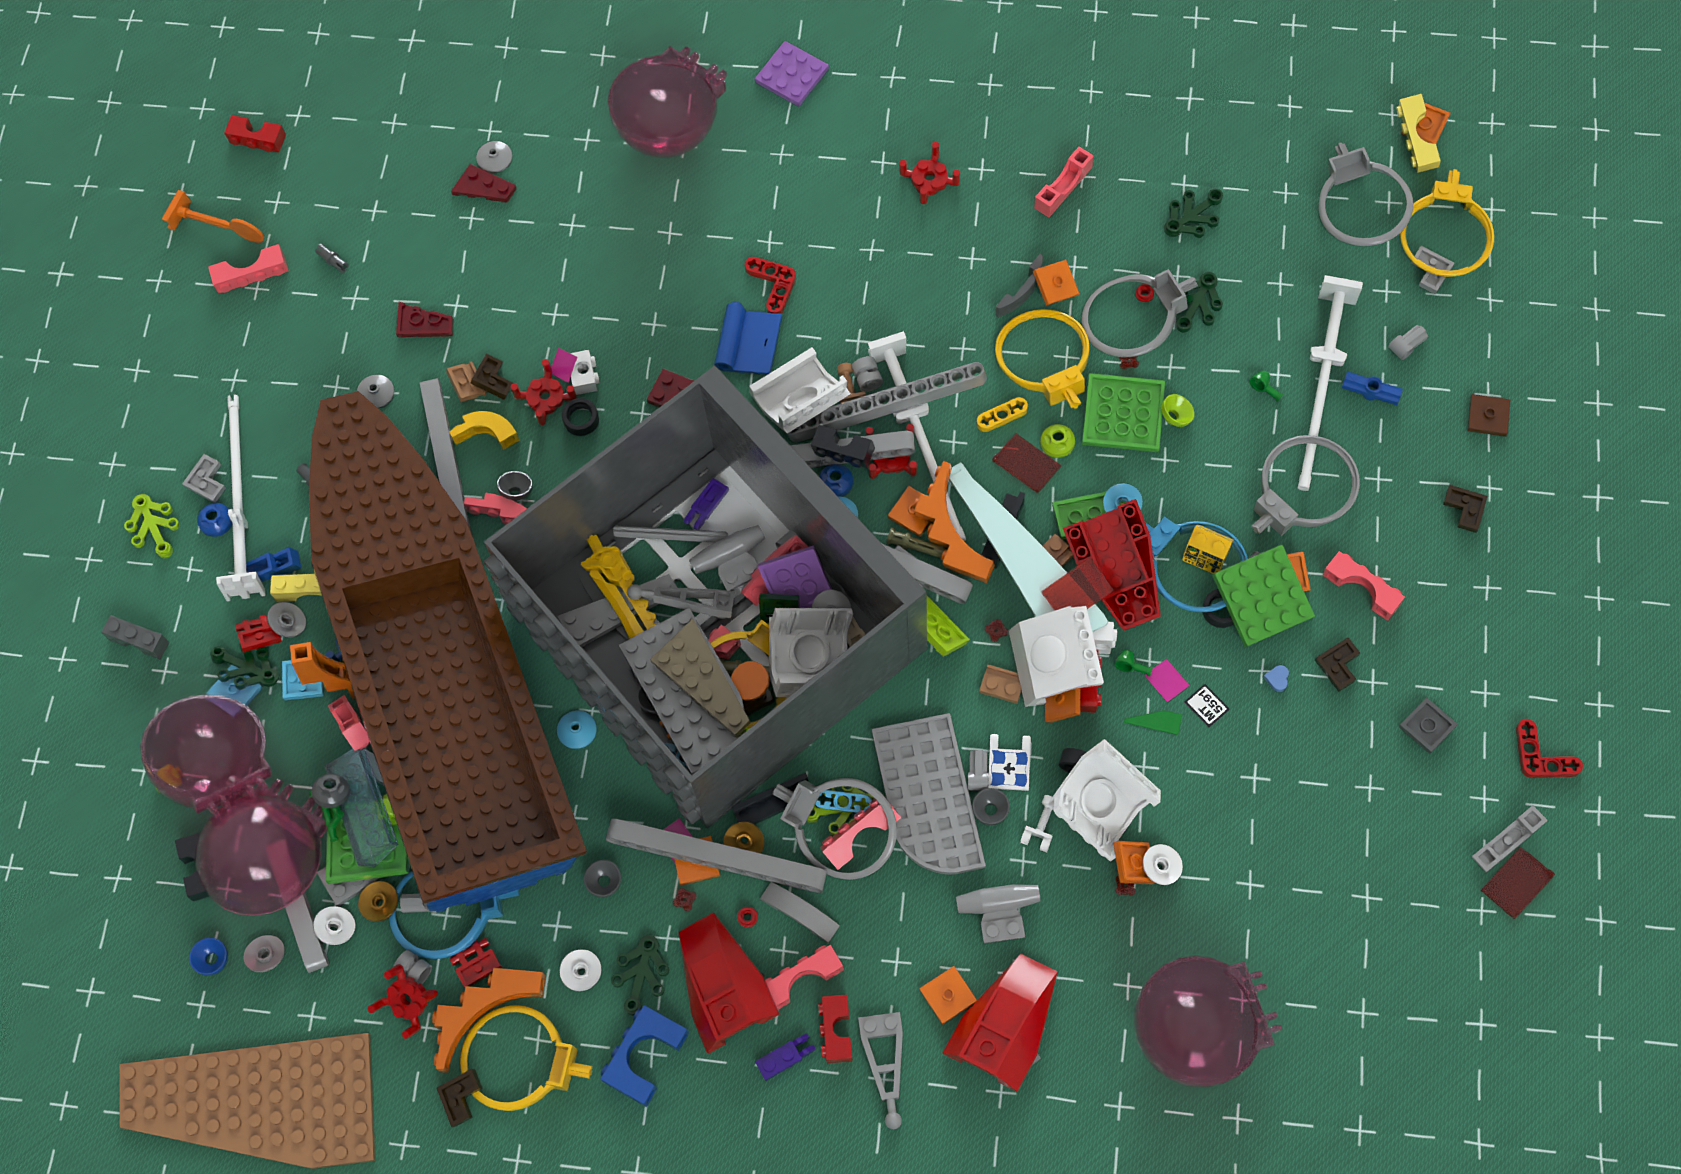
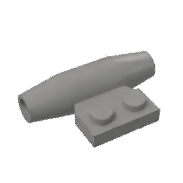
[689,525,765,591]
[956,884,1040,944]

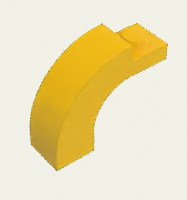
[449,411,520,450]

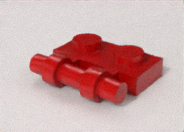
[235,615,282,652]
[449,937,502,988]

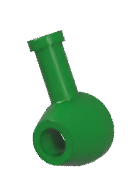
[1249,370,1283,402]
[1114,650,1153,677]

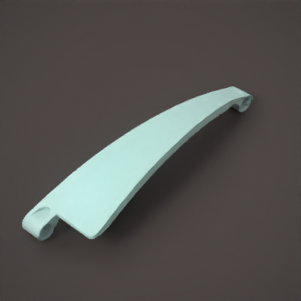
[948,462,1108,632]

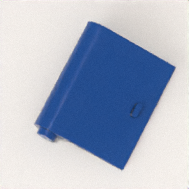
[714,302,782,375]

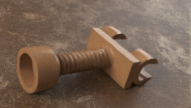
[837,363,868,409]

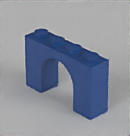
[600,1005,689,1107]

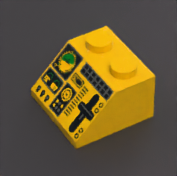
[1182,524,1234,574]

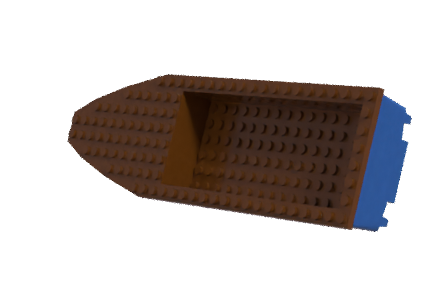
[309,391,587,913]

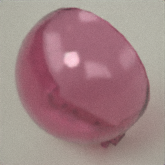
[608,46,727,158]
[140,694,271,817]
[195,779,327,916]
[1134,956,1282,1088]

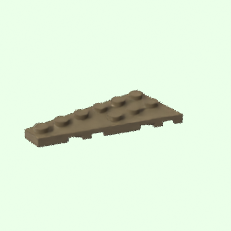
[650,619,750,737]

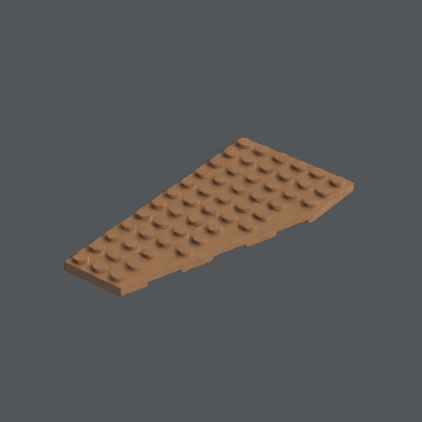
[120,1033,376,1169]

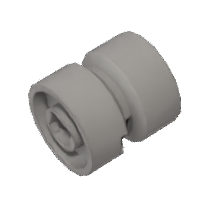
[852,356,883,392]
[393,950,432,984]

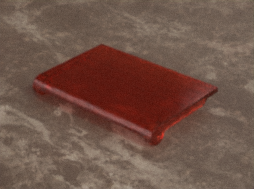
[992,434,1061,493]
[1041,558,1114,611]
[1481,847,1555,919]

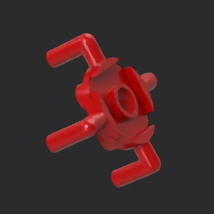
[899,142,960,204]
[510,359,577,425]
[866,424,917,479]
[367,964,438,1039]

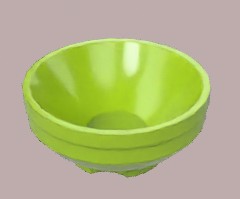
[1161,394,1194,427]
[1040,424,1075,458]

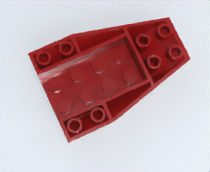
[1063,499,1161,631]
[679,913,780,1054]
[943,954,1058,1092]

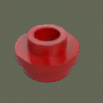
[1135,284,1154,303]
[737,907,758,928]

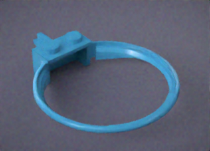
[1146,517,1248,612]
[389,871,520,959]

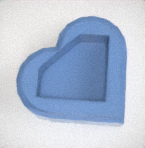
[1263,665,1289,692]

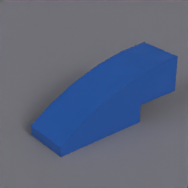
[246,547,302,582]

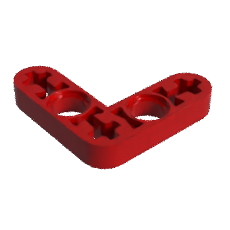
[745,257,796,314]
[1516,719,1583,778]

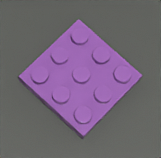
[755,41,829,107]
[758,545,832,608]

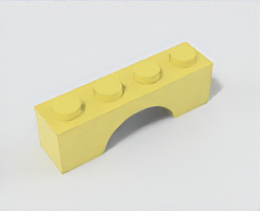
[1396,94,1440,173]
[270,574,322,602]

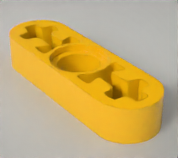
[977,397,1028,432]

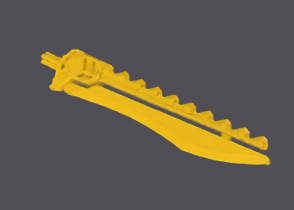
[581,535,656,639]

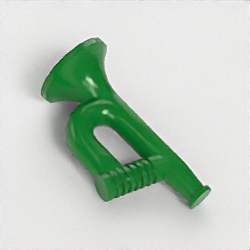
[309,785,344,842]

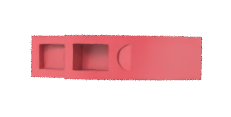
[464,493,527,525]
[741,535,808,606]

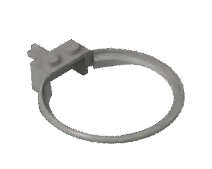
[1319,142,1413,246]
[1082,269,1198,357]
[1251,435,1360,536]
[773,778,897,880]

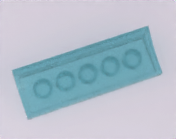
[324,748,398,868]

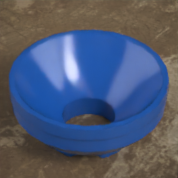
[819,464,853,497]
[197,503,232,537]
[189,938,228,976]

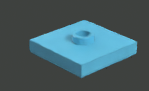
[206,665,263,718]

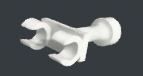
[1020,795,1053,852]

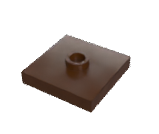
[1467,394,1510,437]

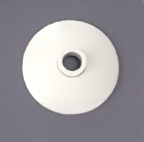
[1143,844,1183,885]
[313,906,355,945]
[560,950,601,991]

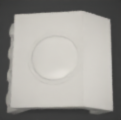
[749,348,850,433]
[1009,606,1104,707]
[769,608,853,697]
[1048,739,1161,862]

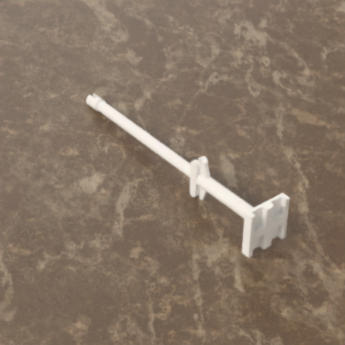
[1298,275,1363,491]
[868,331,966,541]
[216,395,266,601]

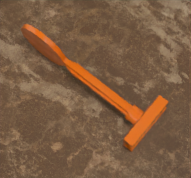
[162,190,264,243]
[659,661,769,740]

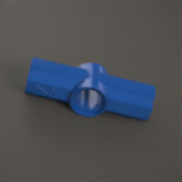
[1342,371,1403,405]

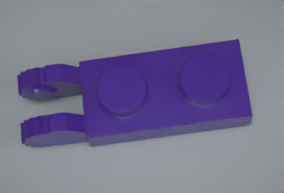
[684,478,729,530]
[755,1034,816,1081]

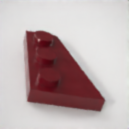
[451,164,517,203]
[396,302,454,337]

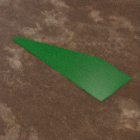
[1124,710,1182,735]

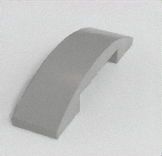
[1472,805,1548,872]
[760,882,840,943]

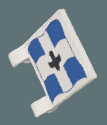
[988,734,1031,791]

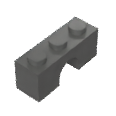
[101,615,169,659]

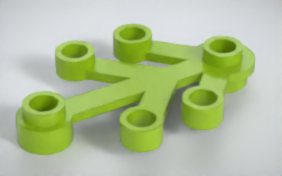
[124,494,180,558]
[807,786,874,835]

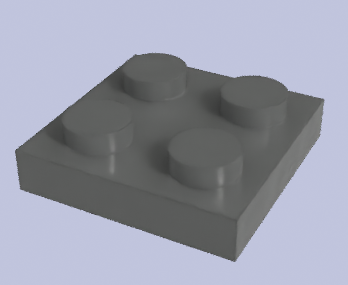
[1399,698,1458,754]

